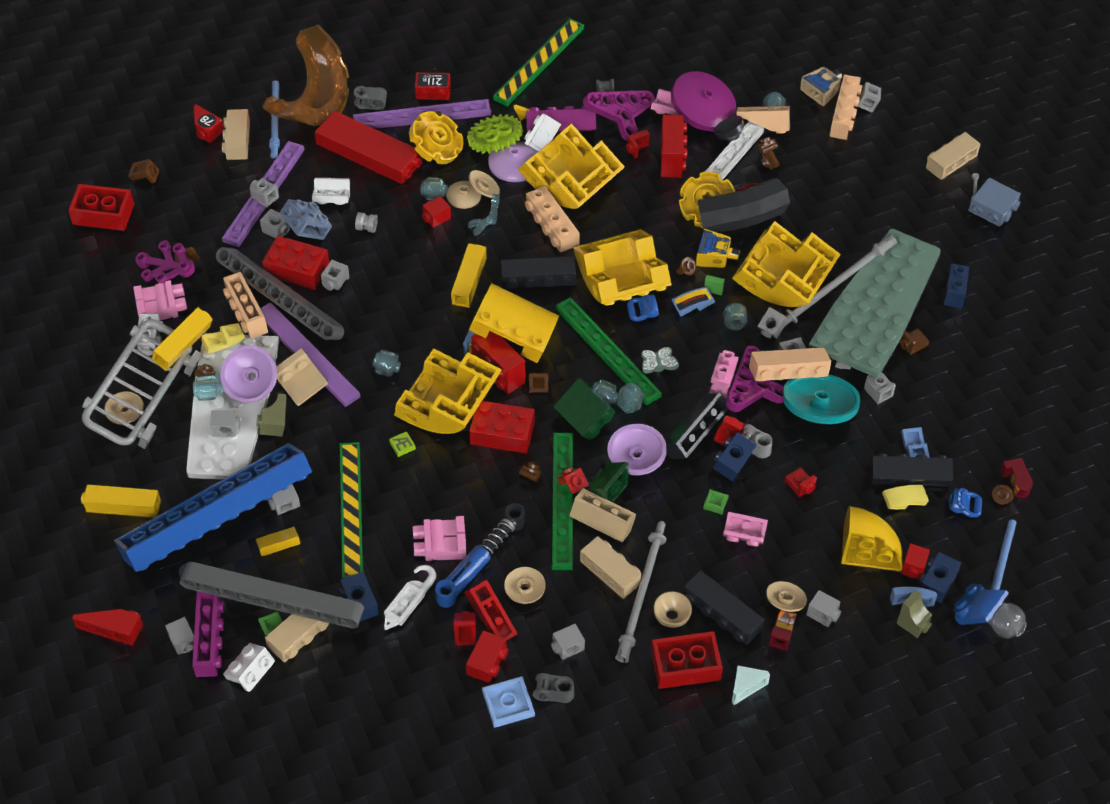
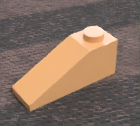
[737,106,790,133]

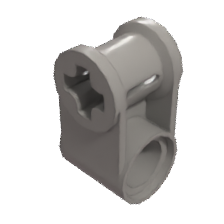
[740,424,772,458]

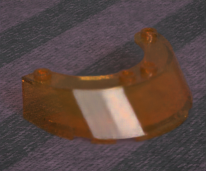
[263,24,349,126]

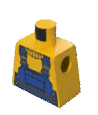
[696,229,740,268]

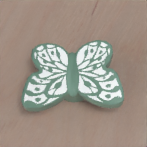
[641,347,679,374]

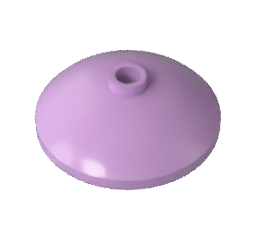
[489,141,538,182]
[221,345,277,403]
[608,424,666,475]

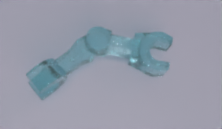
[468,194,500,235]

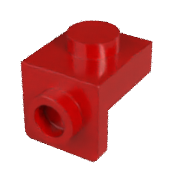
[626,129,650,159]
[713,415,744,445]
[557,467,589,494]

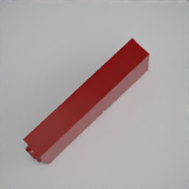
[315,111,422,184]

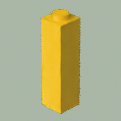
[451,244,487,308]
[151,308,213,371]
[81,485,161,518]

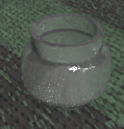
[988,601,1027,638]

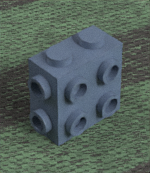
[969,178,1021,227]
[280,199,332,240]

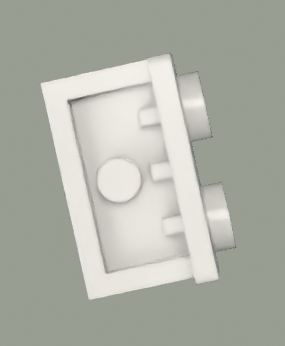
[524,114,562,152]
[312,178,350,205]
[223,643,275,692]

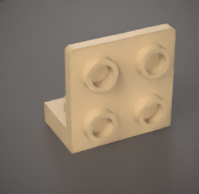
[277,348,328,406]

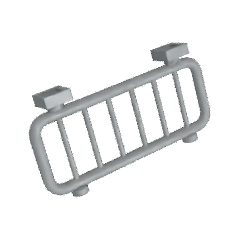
[82,320,202,449]

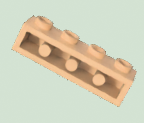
[830,75,863,140]
[525,186,580,253]
[223,272,268,339]
[749,348,831,381]

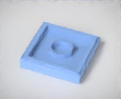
[482,676,535,728]

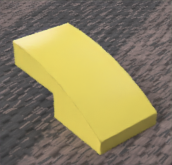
[201,323,245,354]
[882,485,929,510]

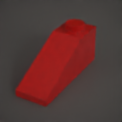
[464,580,518,641]
[72,609,143,646]

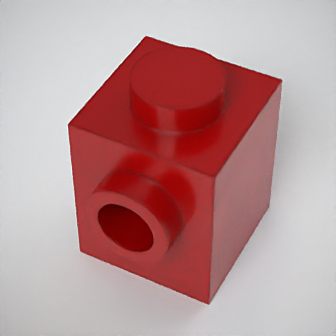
[422,196,451,228]
[901,543,930,580]

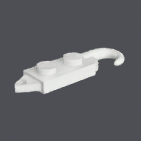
[384,565,436,630]

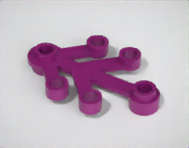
[136,240,195,283]

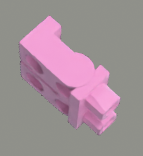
[133,281,187,321]
[709,350,739,401]
[413,516,466,561]

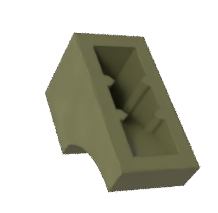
[256,394,286,437]
[897,590,932,638]

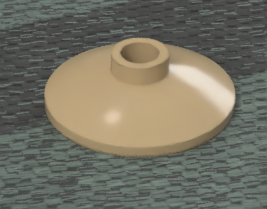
[469,170,500,198]
[446,181,482,209]
[105,392,144,424]
[505,567,545,604]
[766,581,807,612]

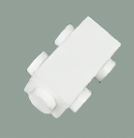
[136,314,163,356]

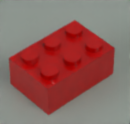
[661,115,687,178]
[68,184,134,231]
[262,235,329,290]
[471,331,525,394]
[469,401,535,454]
[651,631,723,689]

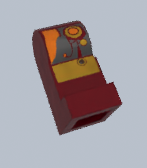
[1000,458,1033,498]
[769,609,797,651]

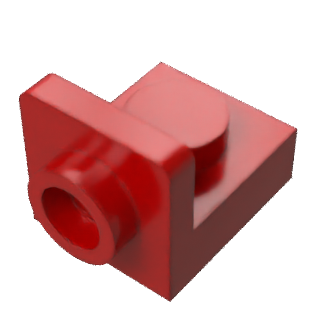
[785,467,817,497]

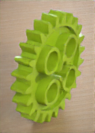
[467,114,523,154]

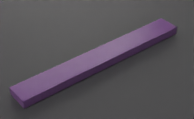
[353,99,491,129]
[222,141,304,247]
[260,302,360,407]

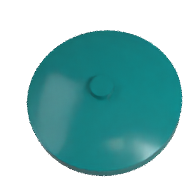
[783,374,860,424]

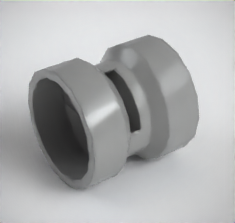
[355,212,377,233]

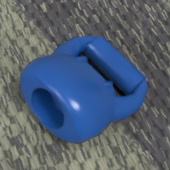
[626,295,659,321]
[949,488,982,518]

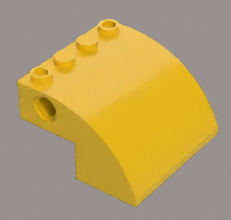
[518,123,624,209]
[732,221,841,307]
[573,229,671,305]
[469,283,559,363]
[394,349,501,434]

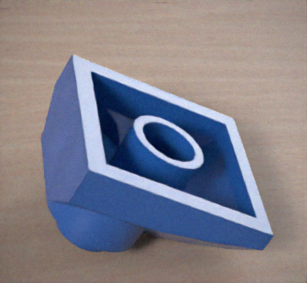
[954,584,1009,625]

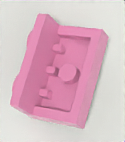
[651,89,678,115]
[723,512,768,547]

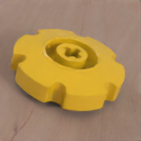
[409,111,463,164]
[679,172,735,228]

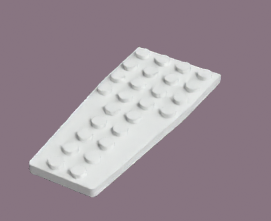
[187,333,279,480]

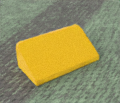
[256,527,300,557]

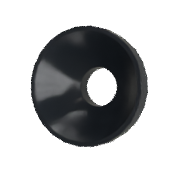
[714,116,745,142]

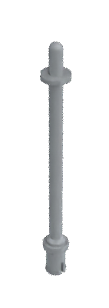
[784,234,897,327]
[615,521,666,662]

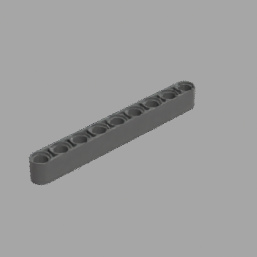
[216,247,344,340]
[179,562,364,628]

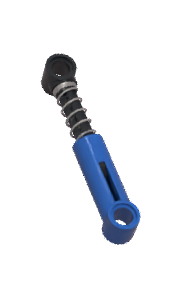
[435,503,525,608]

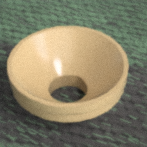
[654,592,692,628]

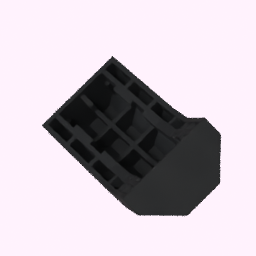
[698,178,790,233]

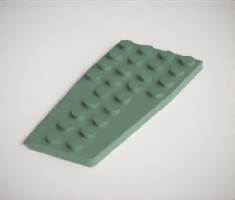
[809,229,941,378]

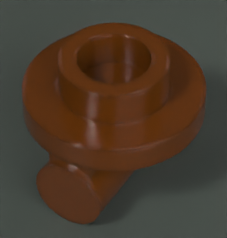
[758,136,778,155]
[761,150,779,170]
[676,257,696,275]
[194,364,216,384]
[519,462,542,482]
[992,485,1015,505]

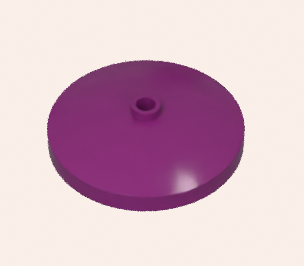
[671,71,736,131]

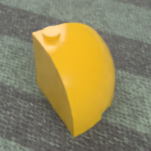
[841,506,903,571]

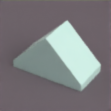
[732,666,770,705]

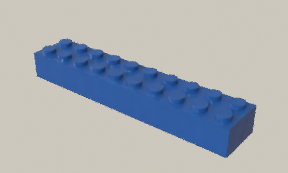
[114,443,312,572]

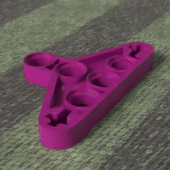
[583,91,655,140]
[726,346,784,412]

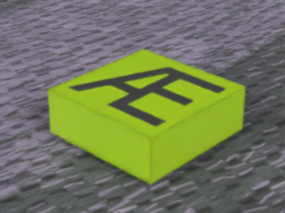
[389,432,416,457]

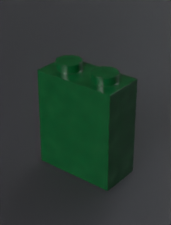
[554,378,616,440]

